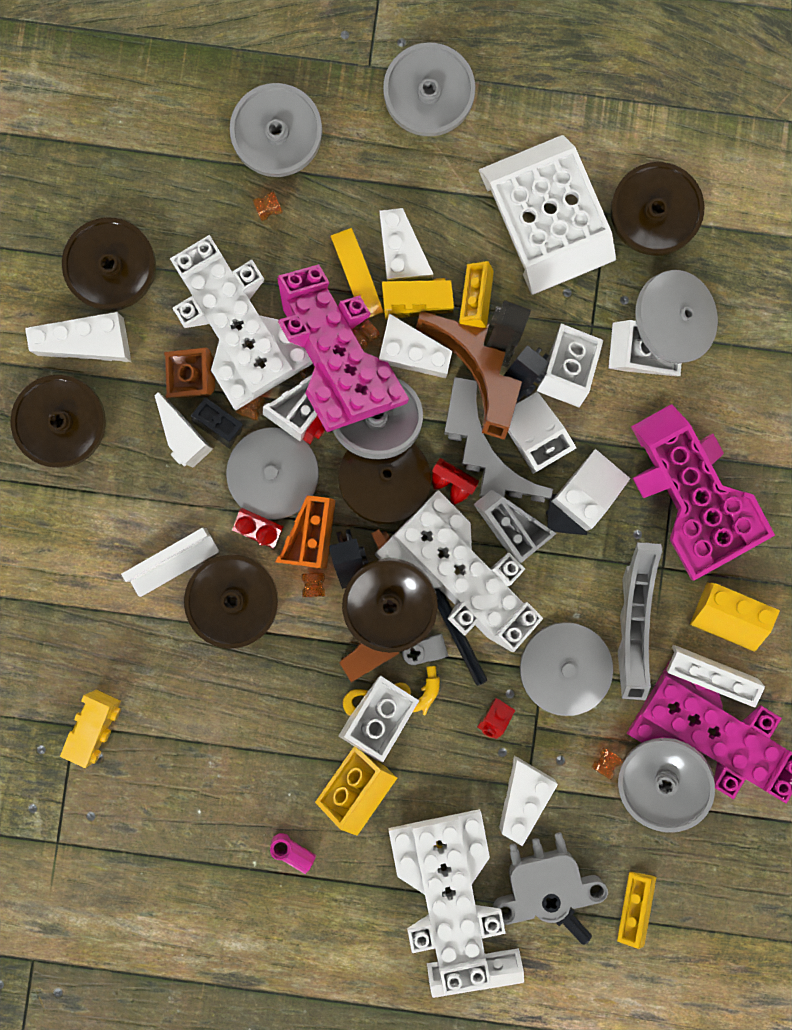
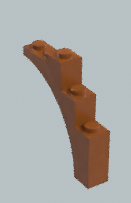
[416,311,522,440]
[339,529,399,682]

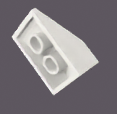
[609,320,682,376]
[537,324,603,407]
[155,393,213,467]
[551,449,630,531]
[339,676,419,762]

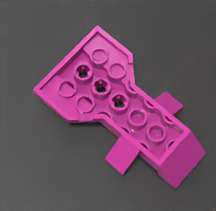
[278,264,409,432]
[631,404,775,581]
[627,658,792,804]

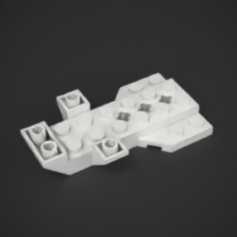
[170,235,313,410]
[375,490,543,652]
[388,809,506,995]

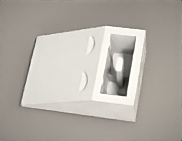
[508,391,576,474]

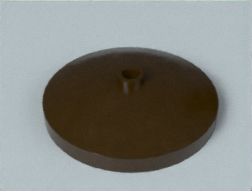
[610,162,705,256]
[62,217,156,311]
[10,375,106,468]
[338,443,431,524]
[184,555,278,649]
[342,558,438,653]

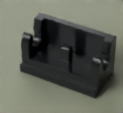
[191,397,243,449]

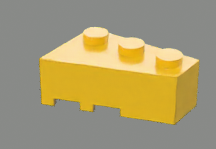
[382,278,454,320]
[60,689,121,769]

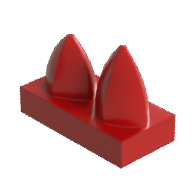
[432,458,479,505]
[232,508,284,549]

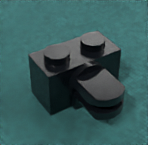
[503,345,550,401]
[329,529,369,589]

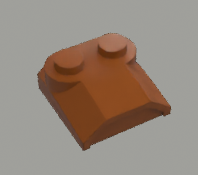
[164,347,215,398]

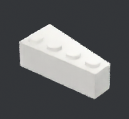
[25,312,131,362]

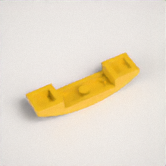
[330,228,383,320]

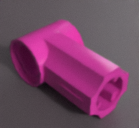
[270,833,316,874]

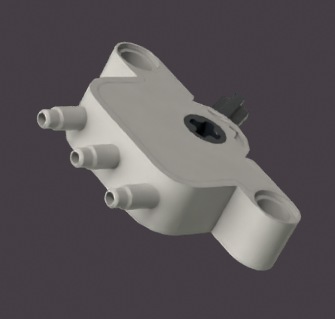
[493,832,608,945]

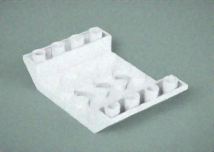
[479,135,616,295]

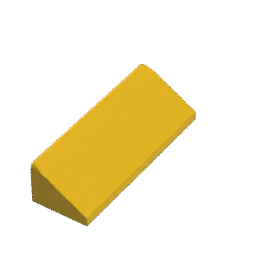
[459,261,494,328]
[617,872,656,949]

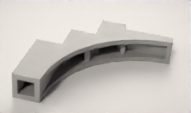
[444,377,553,503]
[618,542,662,700]

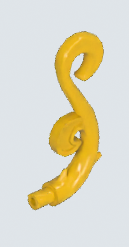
[343,666,440,716]

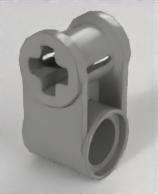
[402,634,449,665]

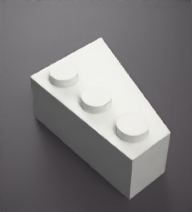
[379,314,452,378]

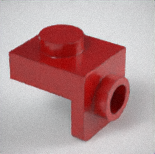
[303,415,325,445]
[477,698,515,739]

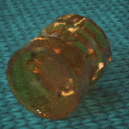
[253,191,283,221]
[352,319,380,351]
[236,396,266,421]
[302,573,325,597]
[591,747,623,780]

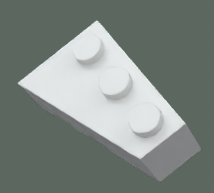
[380,208,433,281]
[263,375,317,441]
[499,755,558,846]

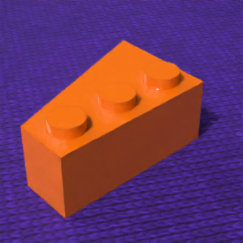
[275,495,336,569]

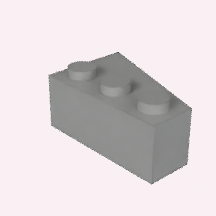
[474,490,556,563]

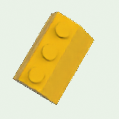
[690,582,780,652]
[315,746,397,836]

